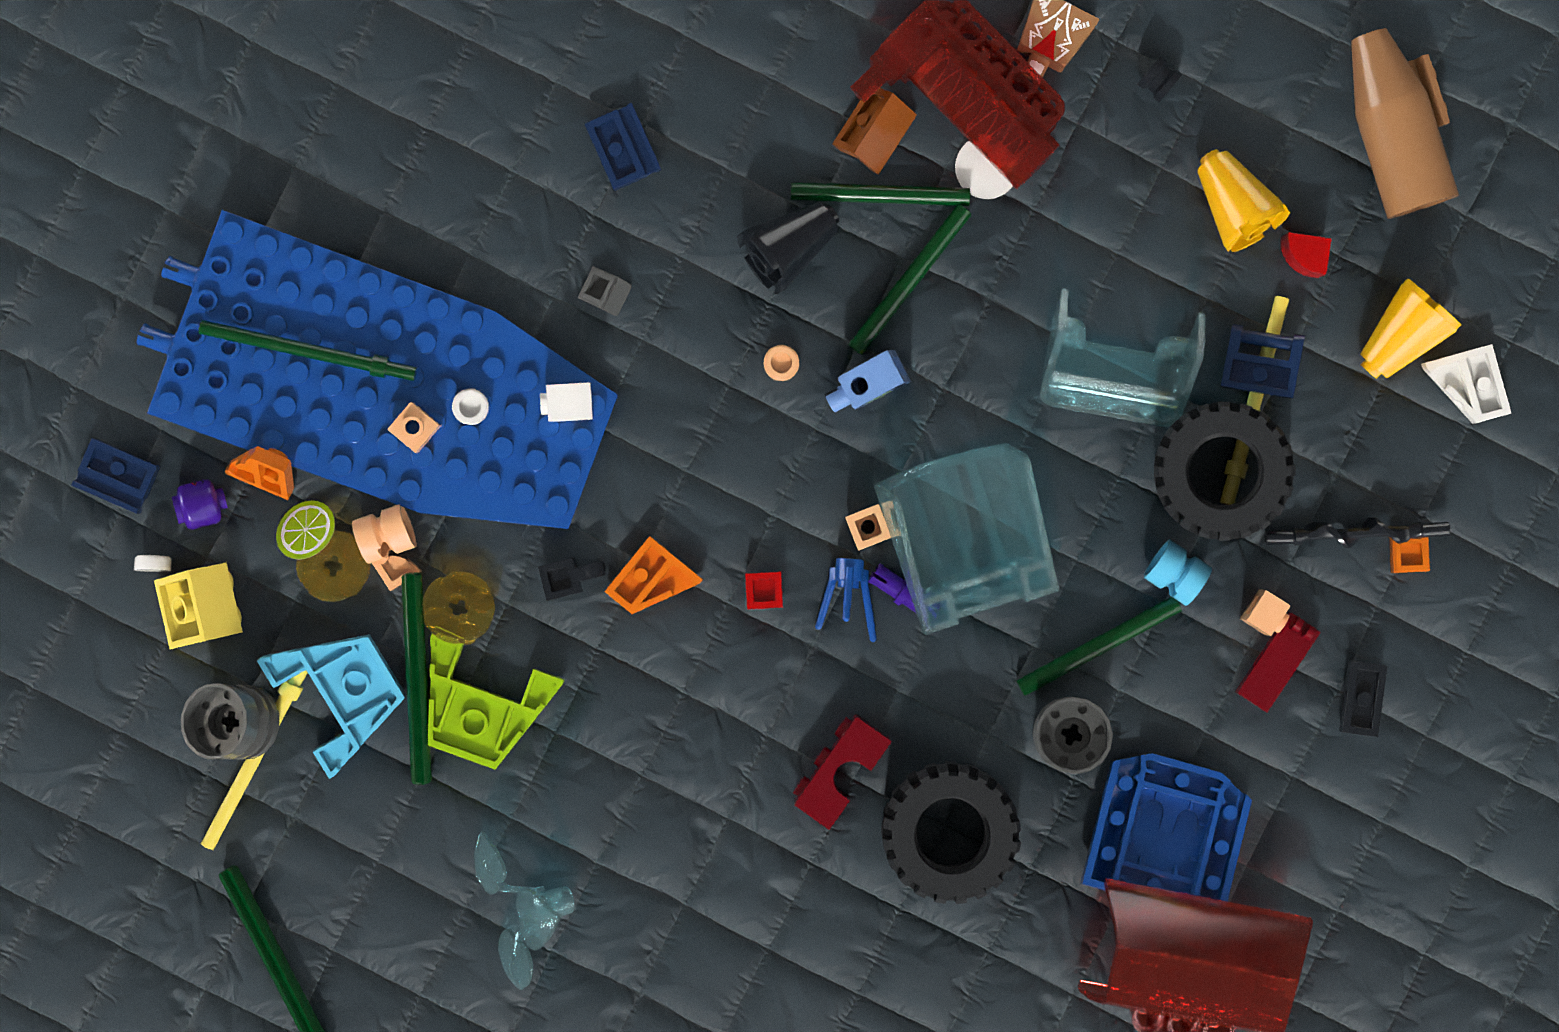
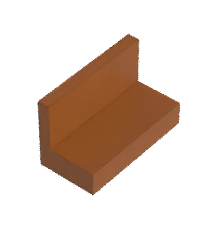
[832,84,917,175]

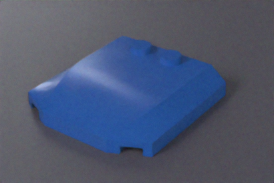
[1080,753,1252,923]

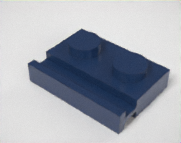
[585,103,661,191]
[71,438,161,514]

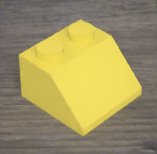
[154,562,243,649]

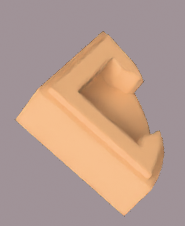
[372,555,422,591]

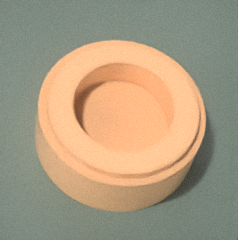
[764,345,799,381]

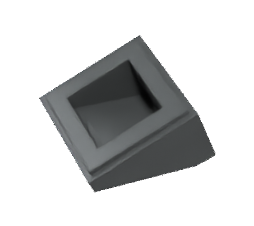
[578,266,632,316]

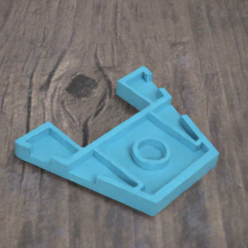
[257,634,406,779]

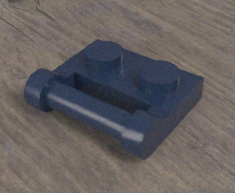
[1221,324,1305,399]

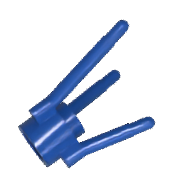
[815,558,877,642]

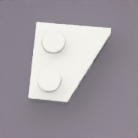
[1421,344,1511,424]

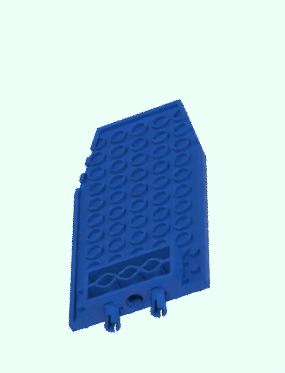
[137,210,618,529]

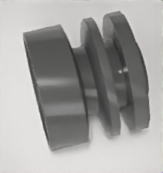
[181,683,280,760]
[1032,697,1113,774]

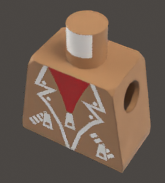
[1017,0,1099,83]

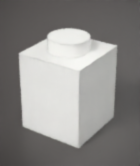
[540,383,593,422]

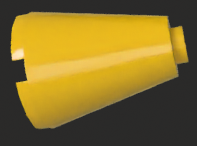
[1197,149,1290,252]
[1360,279,1461,379]

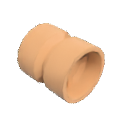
[352,504,417,564]

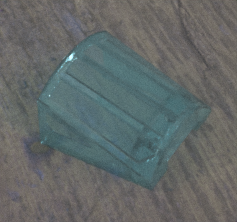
[874,443,1059,635]

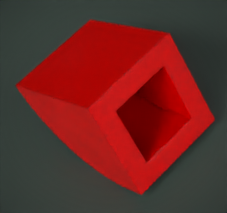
[1281,232,1332,278]

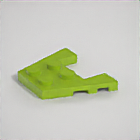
[428,632,565,770]

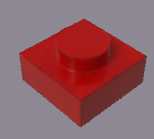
[745,572,783,609]

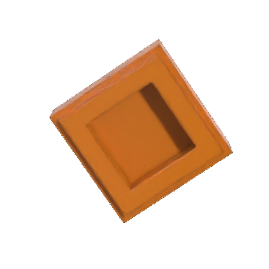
[1389,537,1430,573]

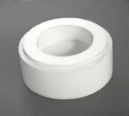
[452,389,489,425]
[134,555,172,572]

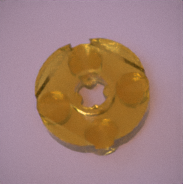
[296,530,370,602]
[423,571,495,645]

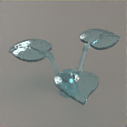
[474,831,574,991]

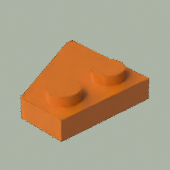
[225,446,294,500]
[604,536,704,614]

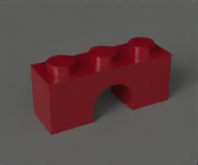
[792,714,892,830]

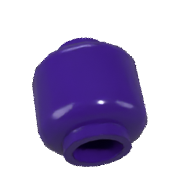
[171,479,228,530]

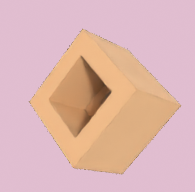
[387,402,441,453]
[845,504,892,551]
[1240,589,1290,636]

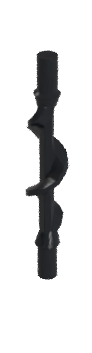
[1265,517,1450,548]

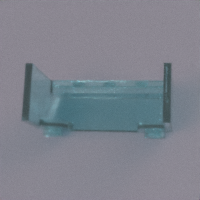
[1040,289,1205,426]

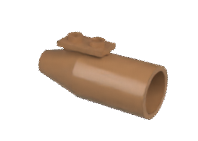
[1351,28,1459,219]

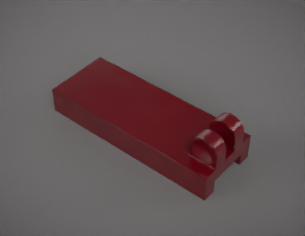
[1235,612,1321,713]

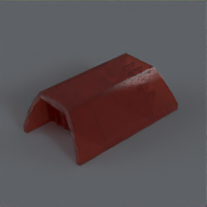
[1078,878,1313,1032]

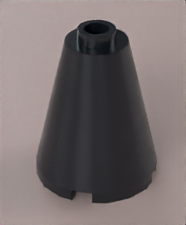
[737,202,839,294]

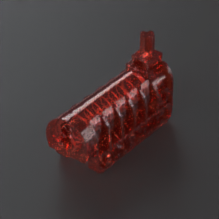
[850,0,1065,190]

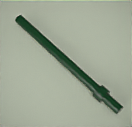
[199,320,417,381]

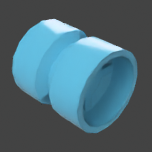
[1144,539,1212,606]

